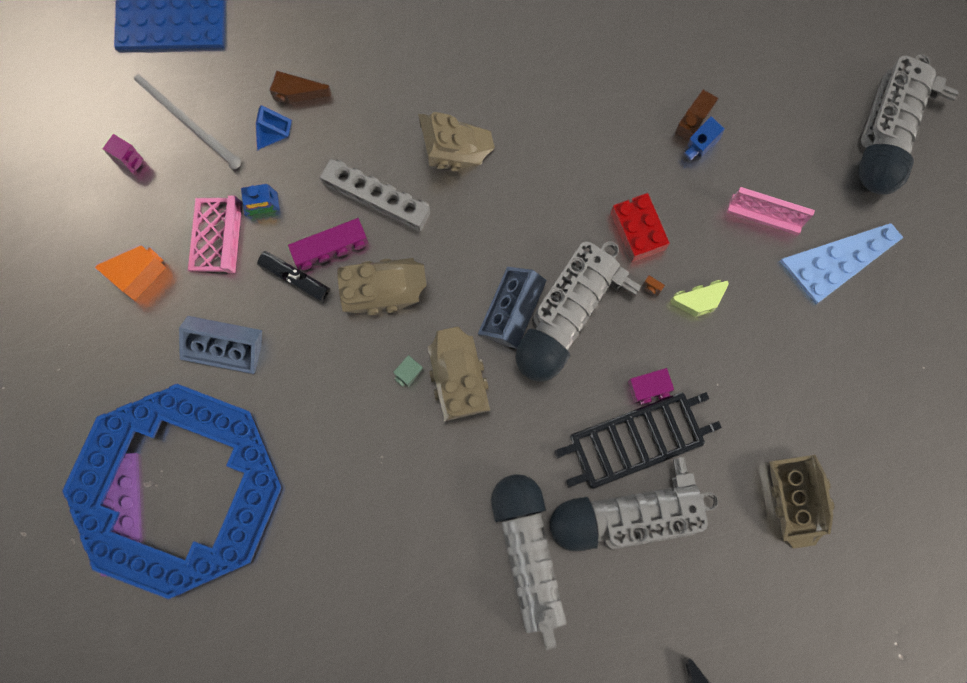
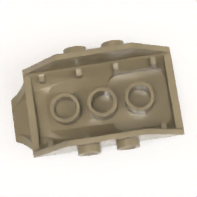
[418,112,495,171]
[337,258,427,315]
[428,326,490,421]
[769,455,834,549]

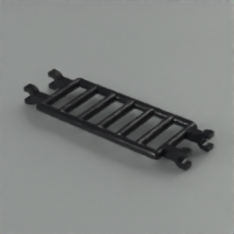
[554,392,722,489]

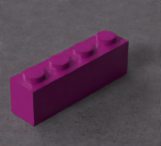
[288,218,368,270]

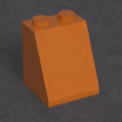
[95,245,166,301]

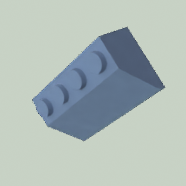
[478,267,547,348]
[179,316,262,374]

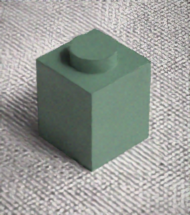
[393,355,424,388]

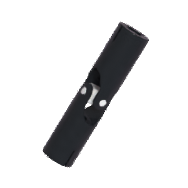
[257,251,330,303]

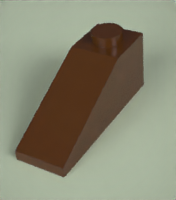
[270,71,331,103]
[675,89,719,142]

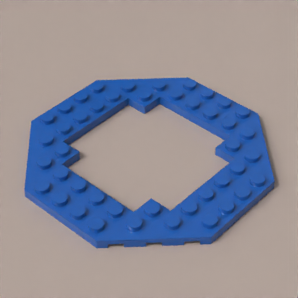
[62,384,282,599]

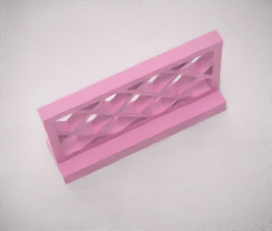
[727,187,815,235]
[188,196,242,273]

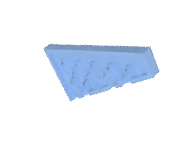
[780,223,903,304]

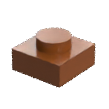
[642,275,665,296]

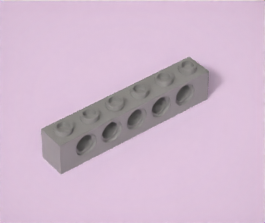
[320,159,431,232]

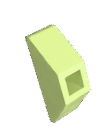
[670,280,729,317]

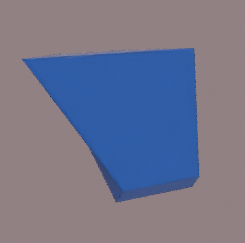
[256,105,292,150]

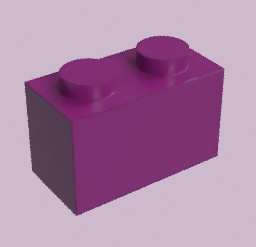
[102,134,143,173]
[628,368,674,405]

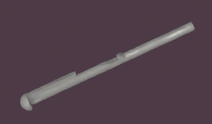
[134,74,241,169]

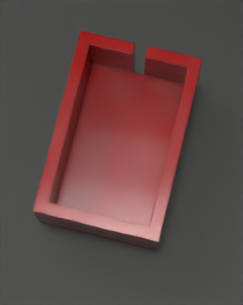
[610,193,670,262]

